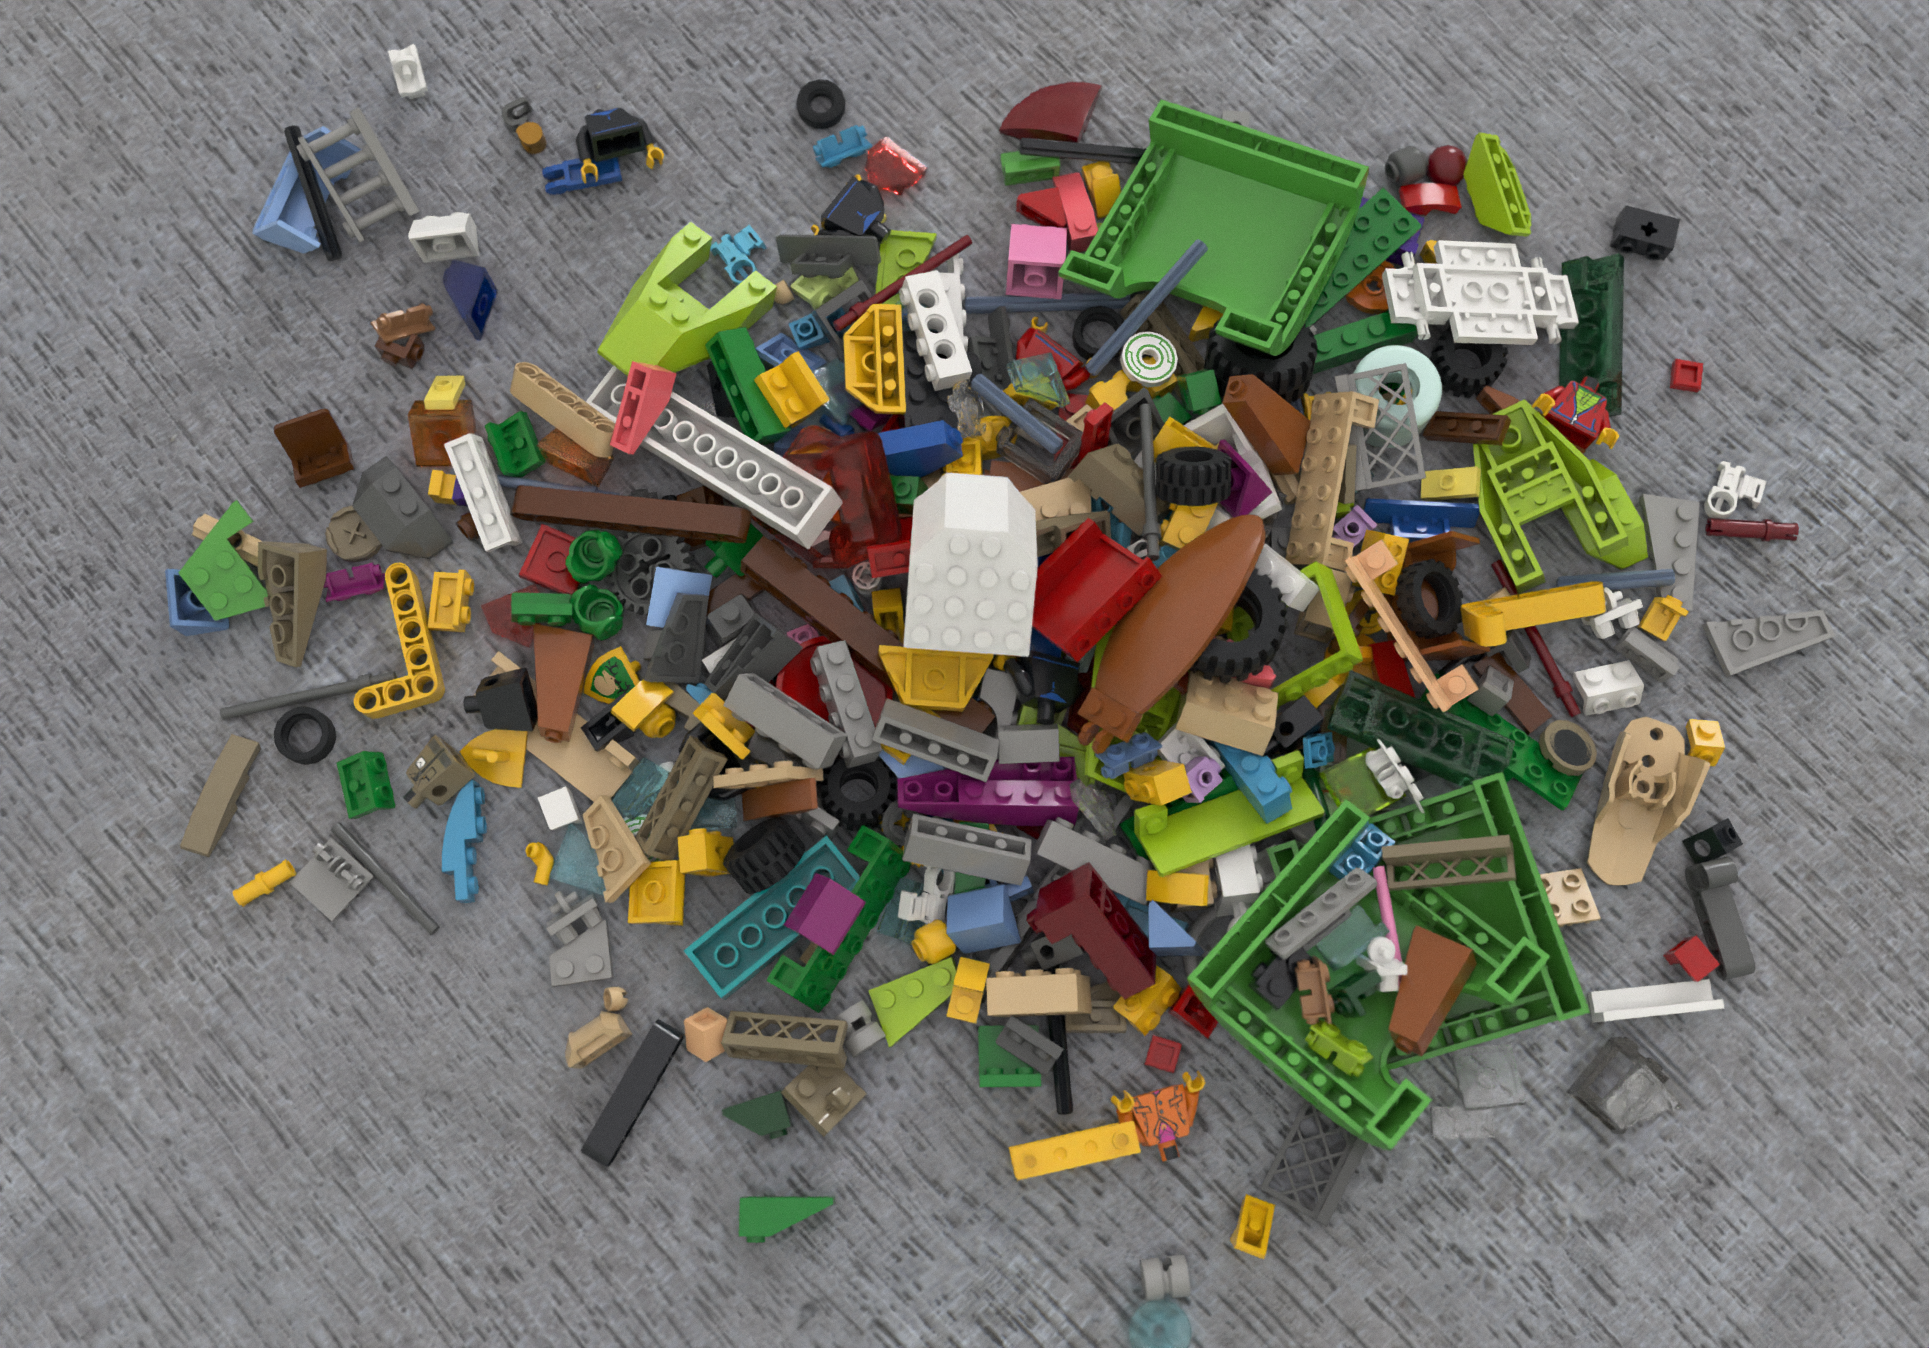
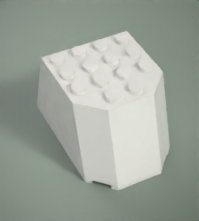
[903,472,1037,657]

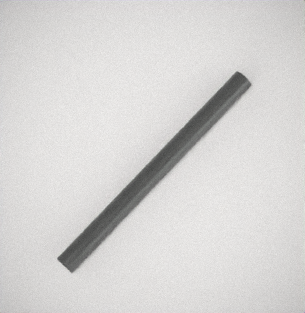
[331,822,440,935]

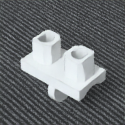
[388,44,428,99]
[1581,587,1643,639]
[1356,936,1407,992]

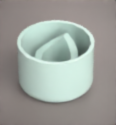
[1353,345,1442,448]

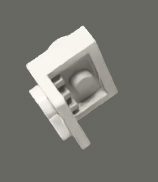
[1572,660,1644,716]
[1157,723,1225,781]

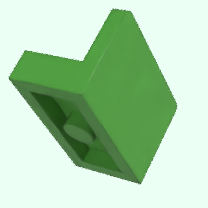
[1000,151,1060,186]

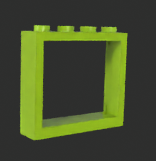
[1226,561,1363,711]

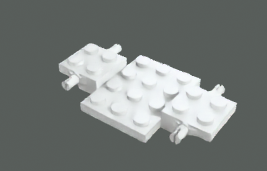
[1382,240,1579,345]

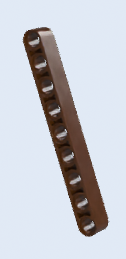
[510,485,752,543]

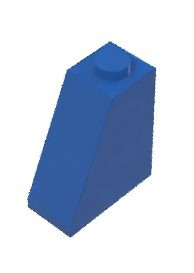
[870,420,963,478]

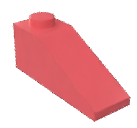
[1052,172,1098,252]
[610,361,677,455]

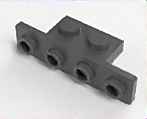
[776,234,881,279]
[968,306,1017,417]

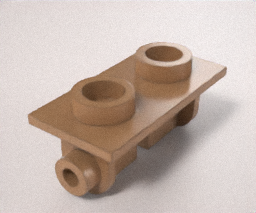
[370,303,435,343]
[1295,956,1335,1024]

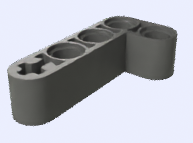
[1685,857,1755,981]

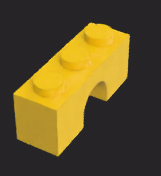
[1085,356,1178,411]

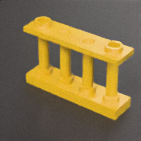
[1008,1121,1141,1180]

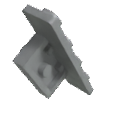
[1265,867,1378,959]

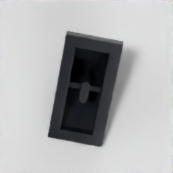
[581,692,637,752]

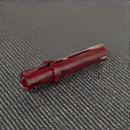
[1705,518,1799,542]

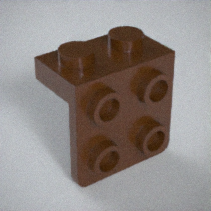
[273,408,354,488]

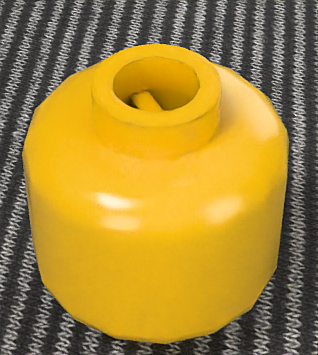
[638,703,676,738]
[911,919,956,964]

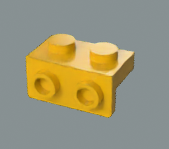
[1159,503,1218,550]
[427,569,474,632]
[1113,965,1182,1036]

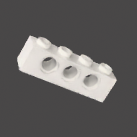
[899,270,972,391]

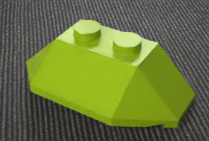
[1463,133,1532,237]
[1561,459,1648,570]

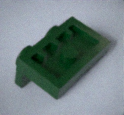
[1328,970,1383,1017]

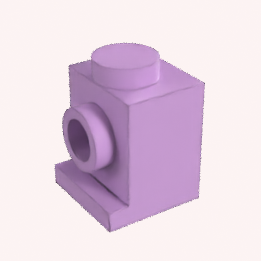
[1332,505,1377,550]
[1183,756,1223,803]

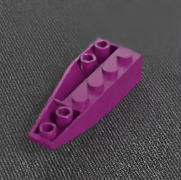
[897,757,1080,826]

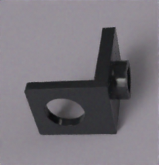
[1682,818,1743,865]

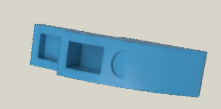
[442,779,487,903]

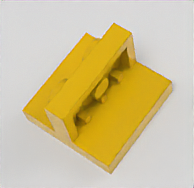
[754,351,830,429]
[628,860,685,926]

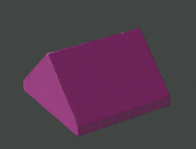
[1217,439,1273,518]
[784,873,866,955]

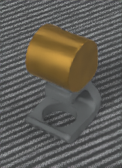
[502,97,547,154]

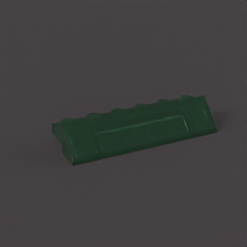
[1559,253,1624,417]
[1327,670,1515,787]

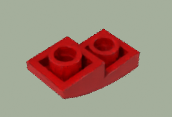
[1398,183,1462,216]

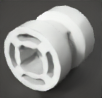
[852,562,882,597]

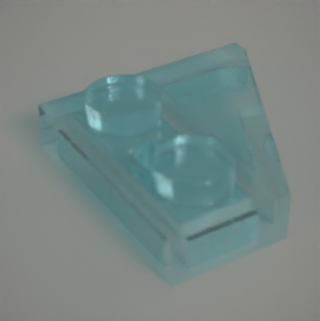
[1006,352,1071,408]
[612,757,679,821]
[549,824,606,896]

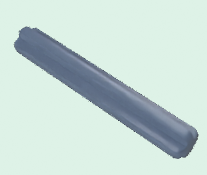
[971,374,1063,454]
[1556,569,1675,590]

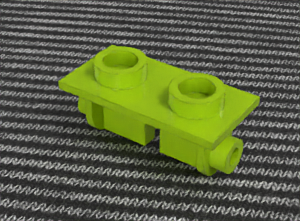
[1305,1020,1374,1078]

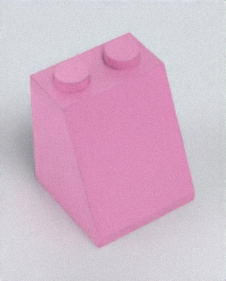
[1006,224,1067,299]

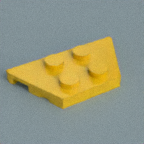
[878,645,993,712]

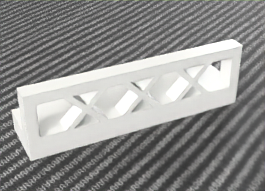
[444,433,523,552]
[1588,979,1724,1023]

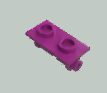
[323,562,385,602]

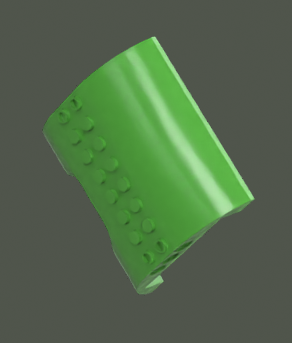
[1058,99,1369,356]
[1266,772,1590,1070]
[1187,799,1550,1151]

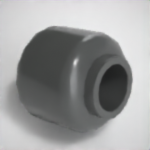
[1385,146,1428,187]

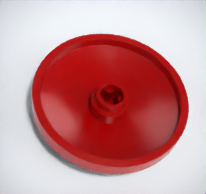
[775,636,893,728]

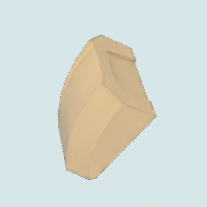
[565,1011,633,1069]

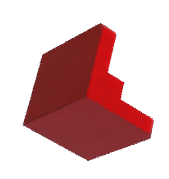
[1663,935,1720,982]

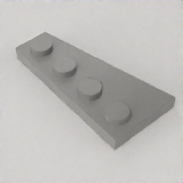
[1639,494,1700,613]
[1702,610,1835,678]

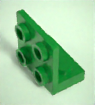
[978,1025,1041,1087]

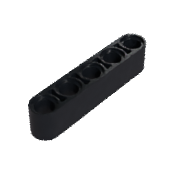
[581,1019,685,1168]

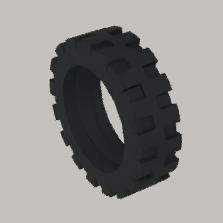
[1396,559,1463,639]

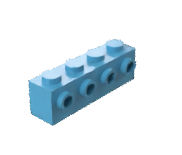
[1203,738,1292,824]

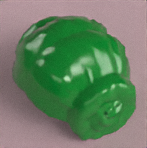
[565,530,623,584]
[569,584,624,641]

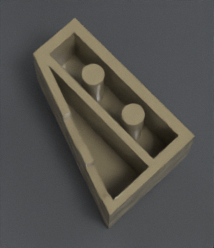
[1068,443,1172,536]

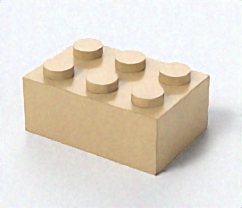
[1175,670,1278,756]
[986,968,1092,1018]

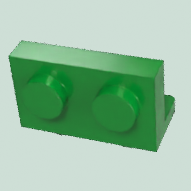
[485,411,546,478]
[511,592,572,626]

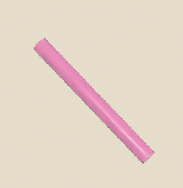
[1372,866,1402,990]

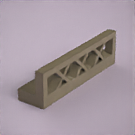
[1120,292,1205,401]
[635,735,728,861]
[1382,835,1516,891]
[721,1011,848,1068]

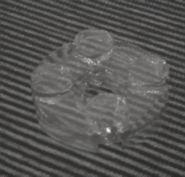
[947,379,986,438]

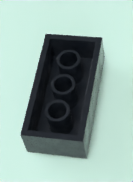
[899,330,962,436]

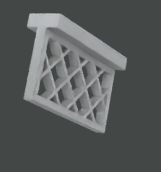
[1335,363,1426,492]

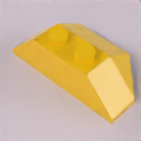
[843,304,906,414]

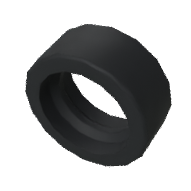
[1072,306,1124,360]
[274,706,336,765]

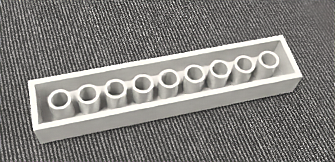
[586,366,843,549]

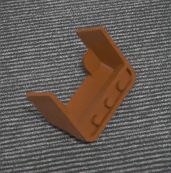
[1384,531,1490,662]

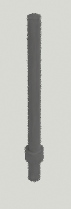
[1140,404,1161,561]
[220,671,397,720]

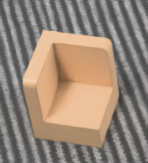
[684,1007,727,1062]

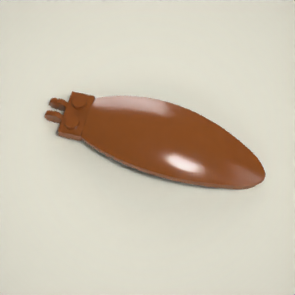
[1077,514,1266,754]

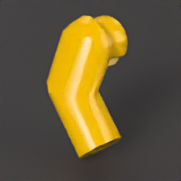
[525,842,554,886]

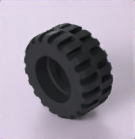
[1204,317,1317,404]
[1189,567,1288,683]

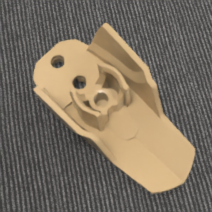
[1587,717,1710,886]

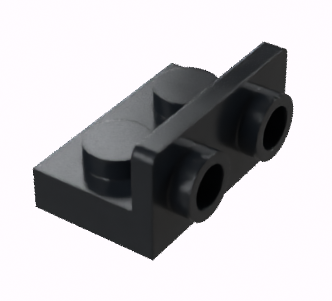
[1248,947,1313,1010]

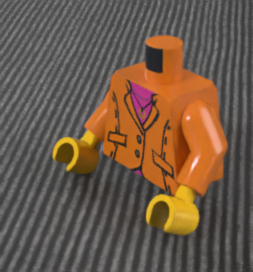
[1111,1071,1205,1161]

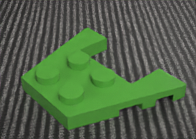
[179,500,268,621]

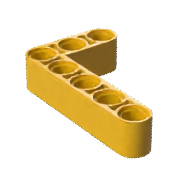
[354,562,445,719]
[1460,581,1606,646]

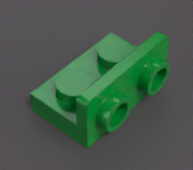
[336,751,395,819]

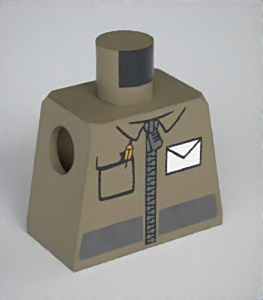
[403,734,476,809]

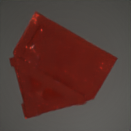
[865,136,928,196]
[481,584,541,648]

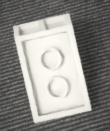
[1184,404,1282,520]

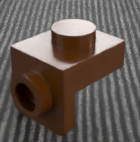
[374,333,424,369]

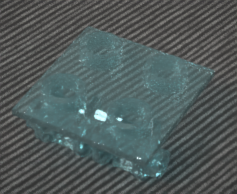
[813,358,863,426]

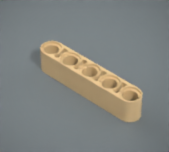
[510,362,615,458]

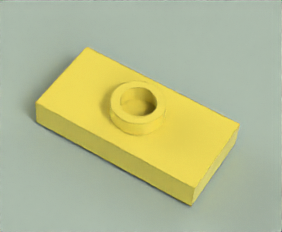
[424,376,466,410]
[1421,466,1481,501]

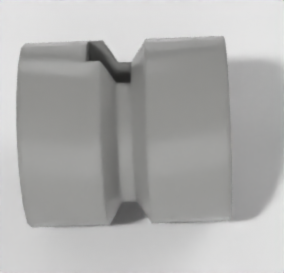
[833,1000,886,1058]
[1140,1254,1190,1302]

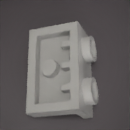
[1614,627,1680,683]

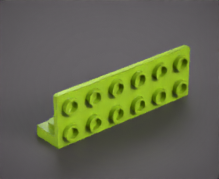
[1134,750,1324,877]

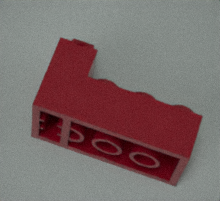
[1026,862,1157,1000]

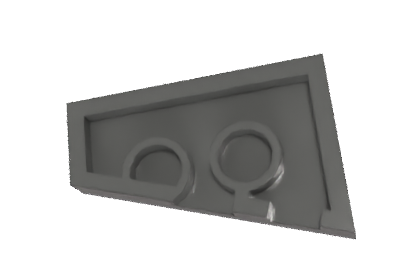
[643,593,709,683]

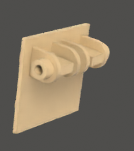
[1540,868,1601,928]

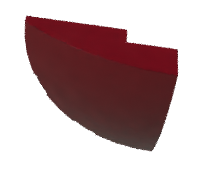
[999,82,1102,143]

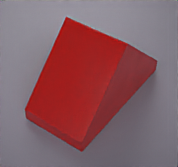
[1016,187,1067,228]
[1168,985,1218,1038]

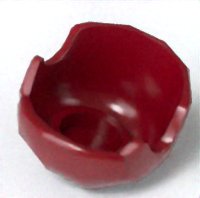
[1426,145,1467,186]

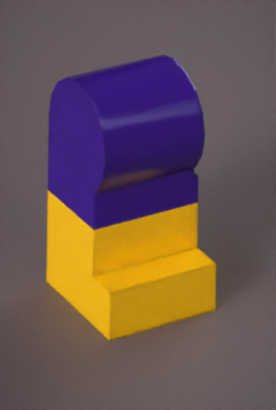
[428,469,468,506]

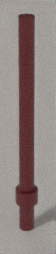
[833,235,972,332]
[1491,560,1581,718]

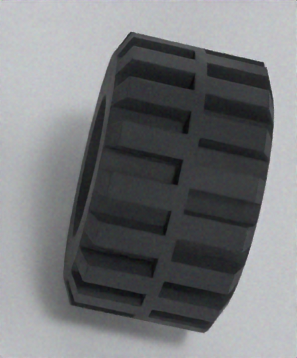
[1429,325,1508,398]
[1156,447,1231,506]
[821,755,896,831]
[723,817,806,894]

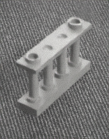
[296,106,419,242]

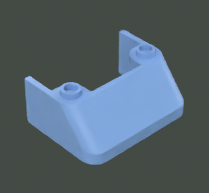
[252,126,362,254]

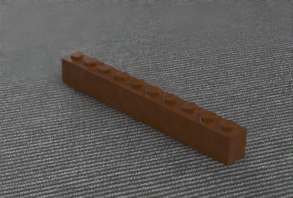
[740,536,995,734]

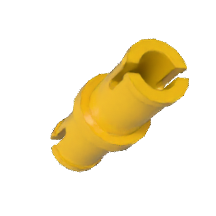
[233,859,296,907]

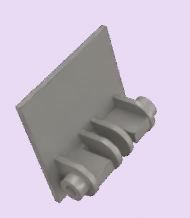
[289,838,375,922]

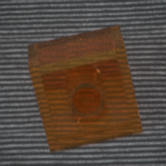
[407,400,476,467]
[537,428,614,488]

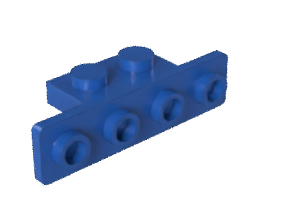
[1363,498,1480,543]

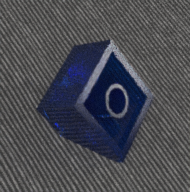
[443,259,498,341]

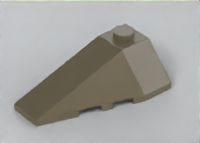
[258,541,327,667]

